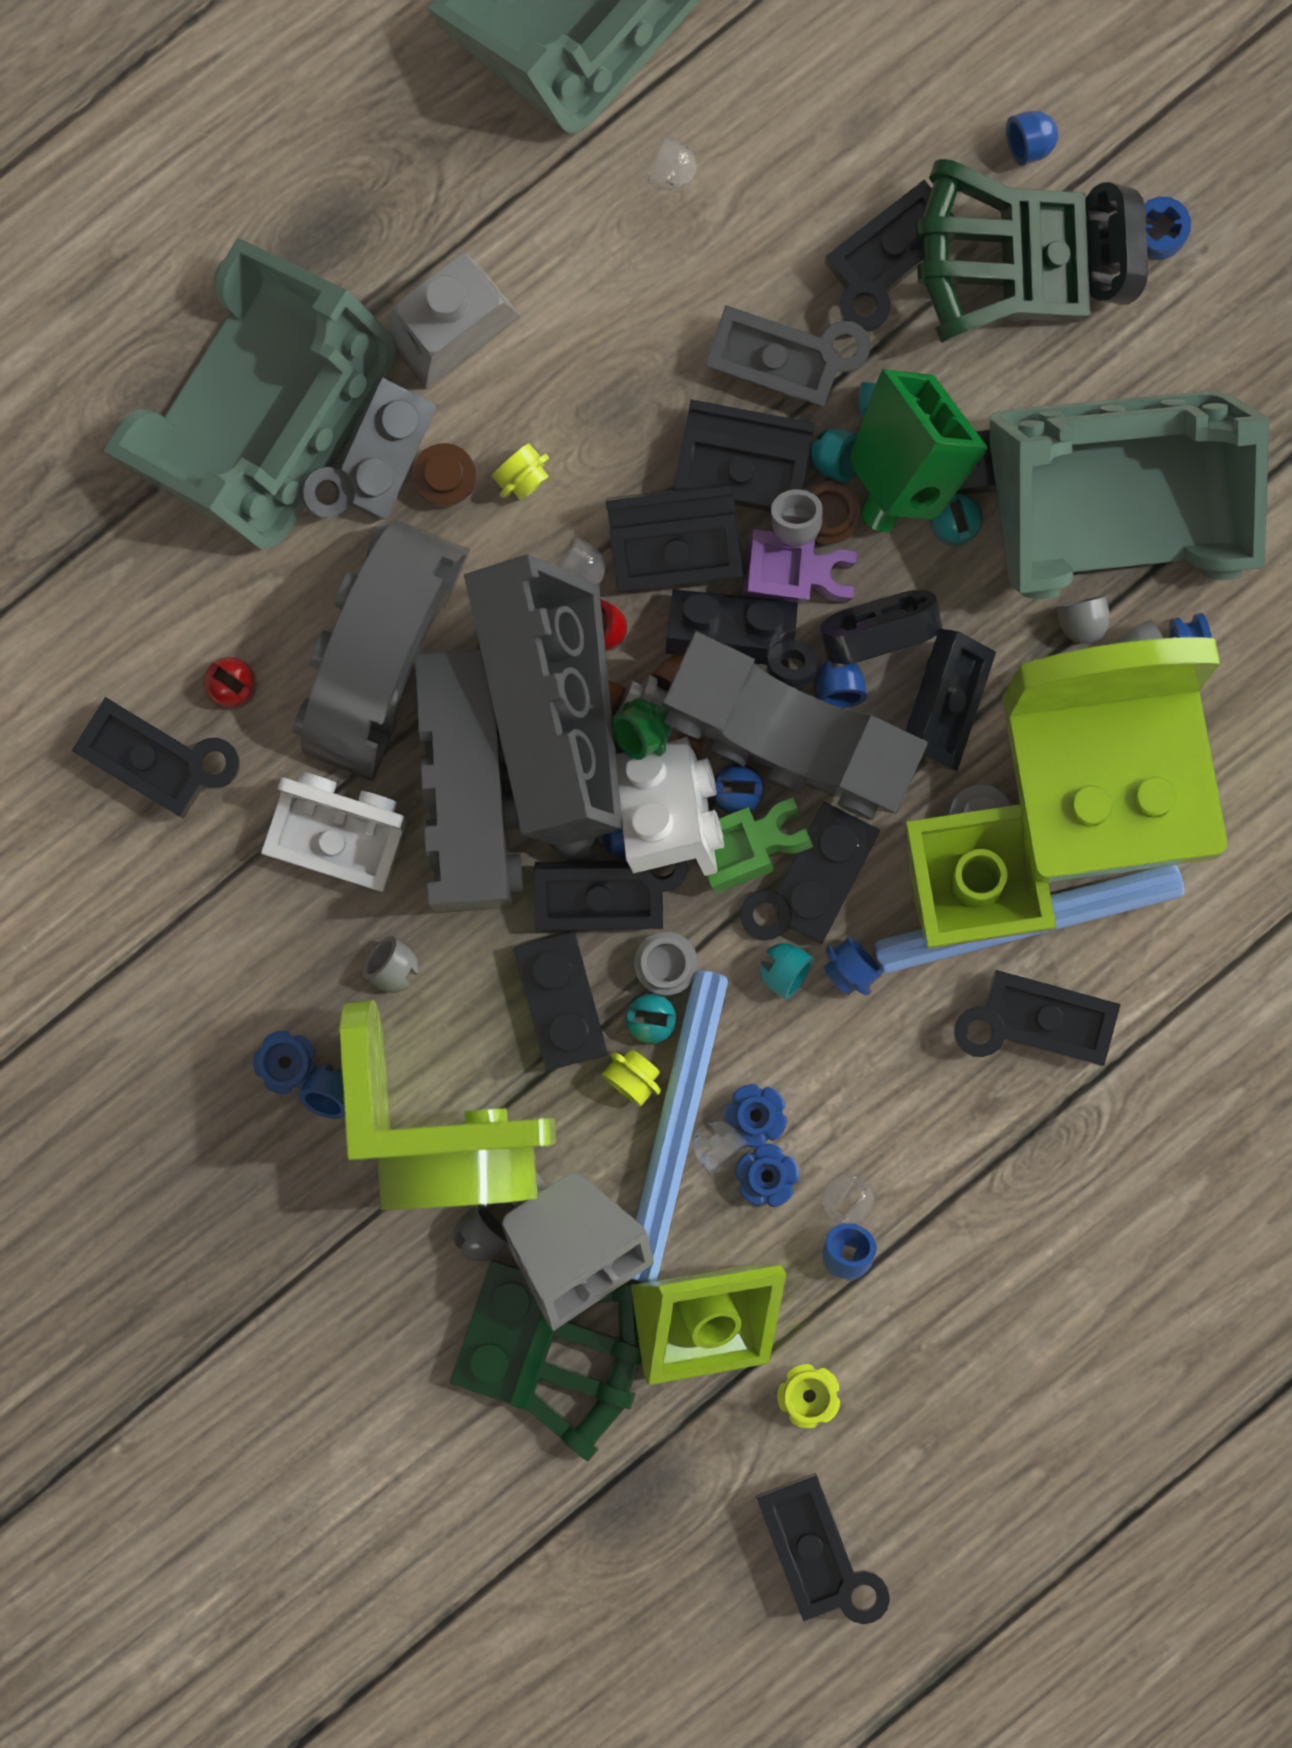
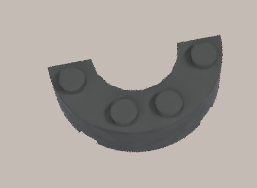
[292,520,470,781]
[662,631,928,820]

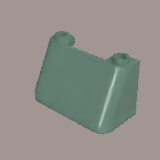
[427,0,701,133]
[103,238,396,549]
[989,392,1269,599]

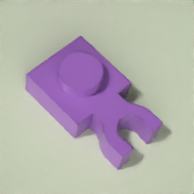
[742,529,857,604]

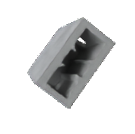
[389,253,520,389]
[501,1172,654,1331]

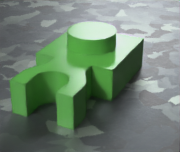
[707,797,813,894]

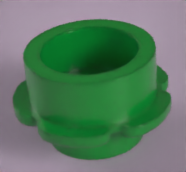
[612,698,671,760]

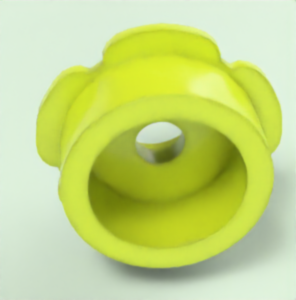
[491,443,549,501]
[601,1049,661,1107]
[777,1364,840,1428]

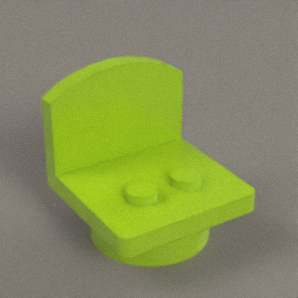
[1002,637,1228,883]
[340,1000,556,1210]

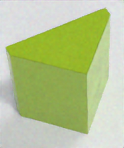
[906,804,1056,949]
[631,1264,786,1385]

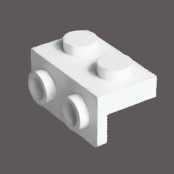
[616,737,724,876]
[261,771,408,894]

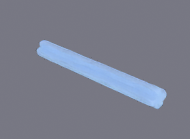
[874,865,1184,973]
[631,970,728,1283]

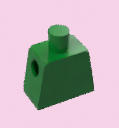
[850,369,988,532]

